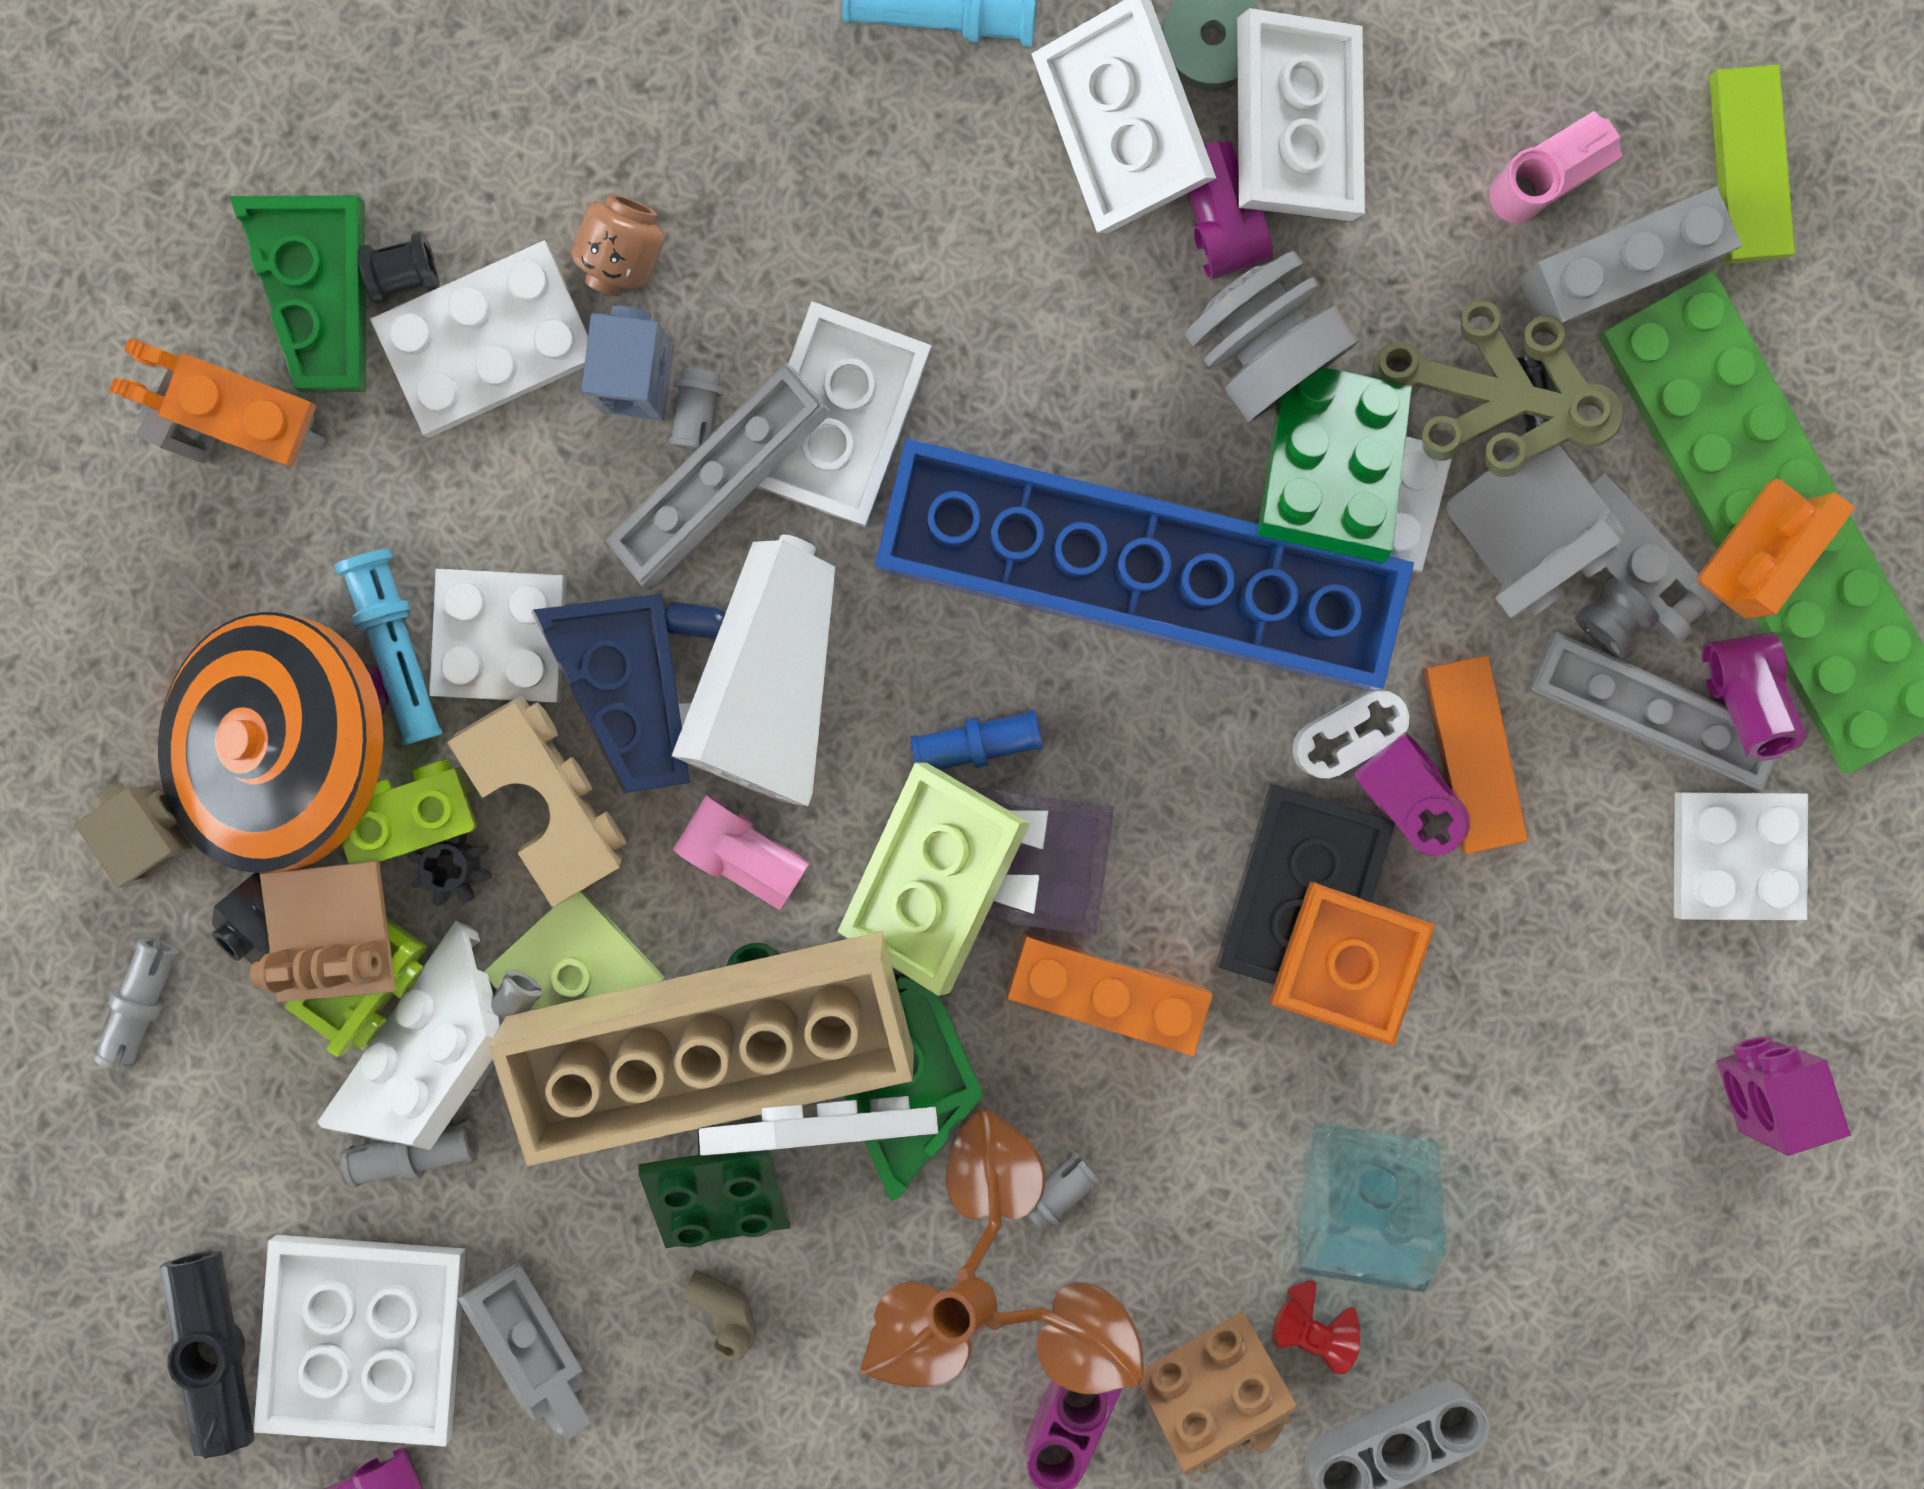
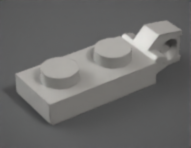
[458,1262,591,1440]

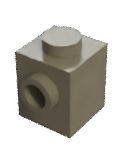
[74,783,193,888]

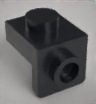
[212,873,270,964]

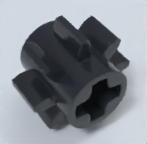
[408,833,492,906]

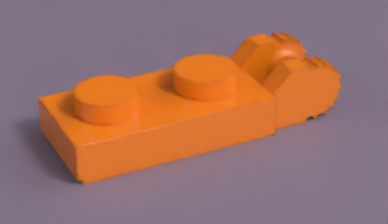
[109,337,317,468]

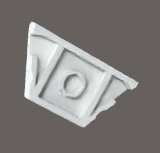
[317,920,500,1150]

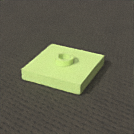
[484,890,665,1011]

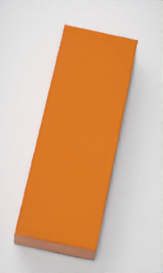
[1422,655,1528,854]

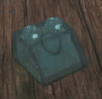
[1298,1124,1446,1293]

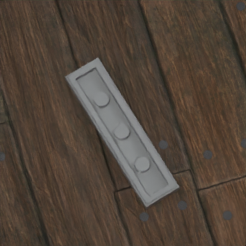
[605,362,832,590]
[1527,632,1776,791]

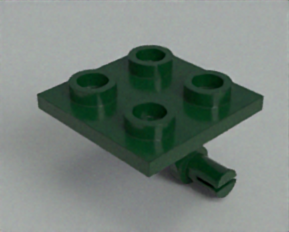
[638,1125,790,1248]

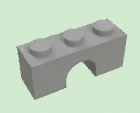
[1518,186,1742,336]

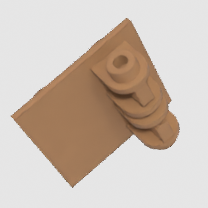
[250,861,396,1002]
[1140,1311,1300,1476]

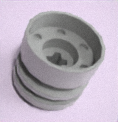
[1184,251,1360,423]

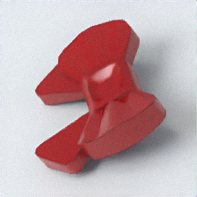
[1272,1280,1361,1375]

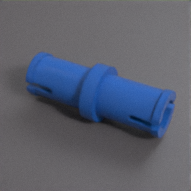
[910,709,1043,770]

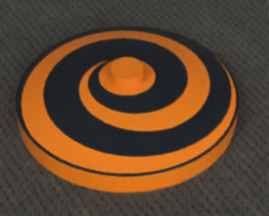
[158,612,383,873]

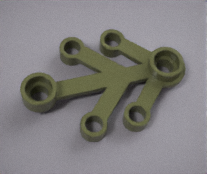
[1373,300,1623,477]

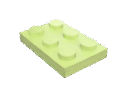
[837,763,1030,996]

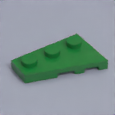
[229,195,366,393]

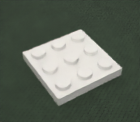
[254,1235,466,1446]

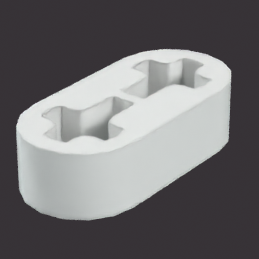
[1292,690,1410,779]

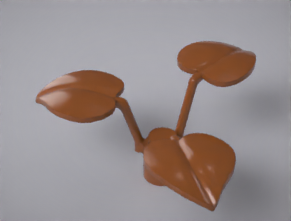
[860,1110,1144,1394]

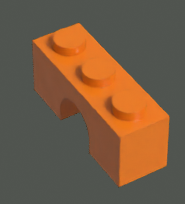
[1005,931,1213,1056]

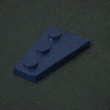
[531,593,690,793]

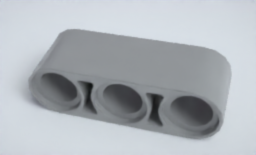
[1304,1380,1490,1489]

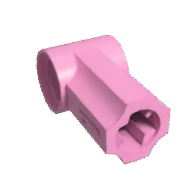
[1489,111,1623,223]
[673,794,810,910]

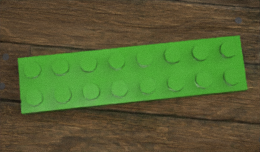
[1597,270,1924,773]

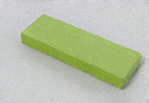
[1709,64,1795,264]

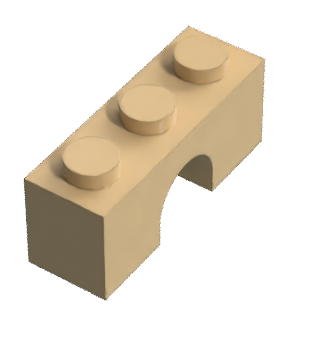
[447,694,626,907]

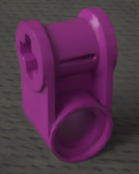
[1354,732,1471,856]

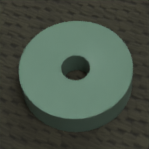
[1162,0,1258,90]

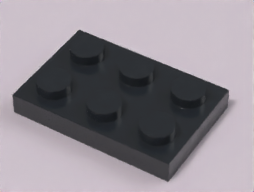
[1215,784,1395,984]

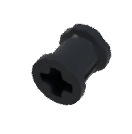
[358,231,440,304]

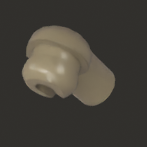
[681,1270,757,1361]

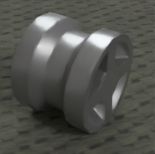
[1575,578,1660,658]

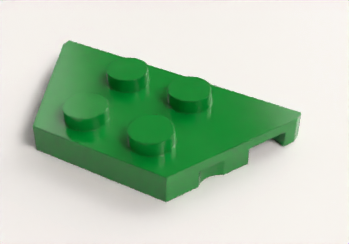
[844,974,983,1201]

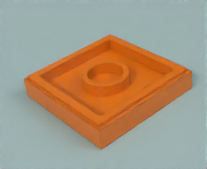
[1269,881,1435,1047]

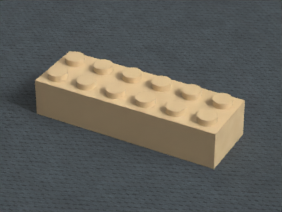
[489,931,914,1166]

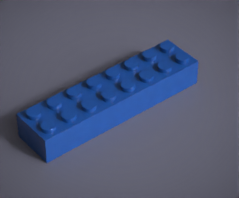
[875,438,1414,691]

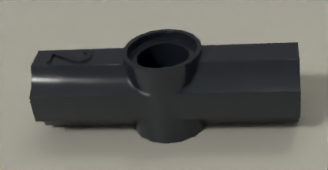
[160,1250,255,1459]

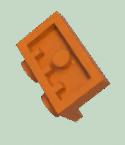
[1697,479,1855,619]

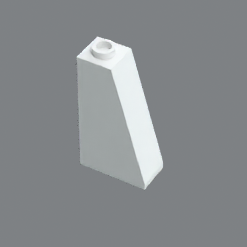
[672,534,835,806]

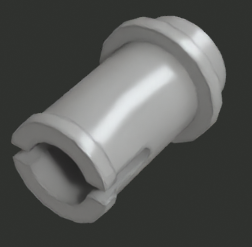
[669,368,724,450]
[1028,1151,1102,1232]

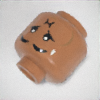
[571,194,665,297]

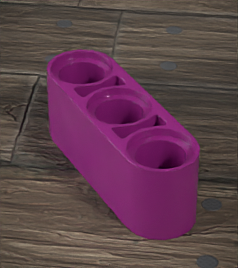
[1024,1380,1123,1489]

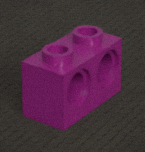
[1716,1036,1851,1156]

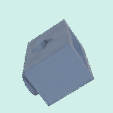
[581,306,674,421]

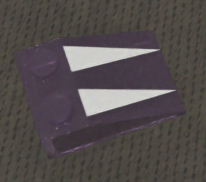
[966,785,1114,936]

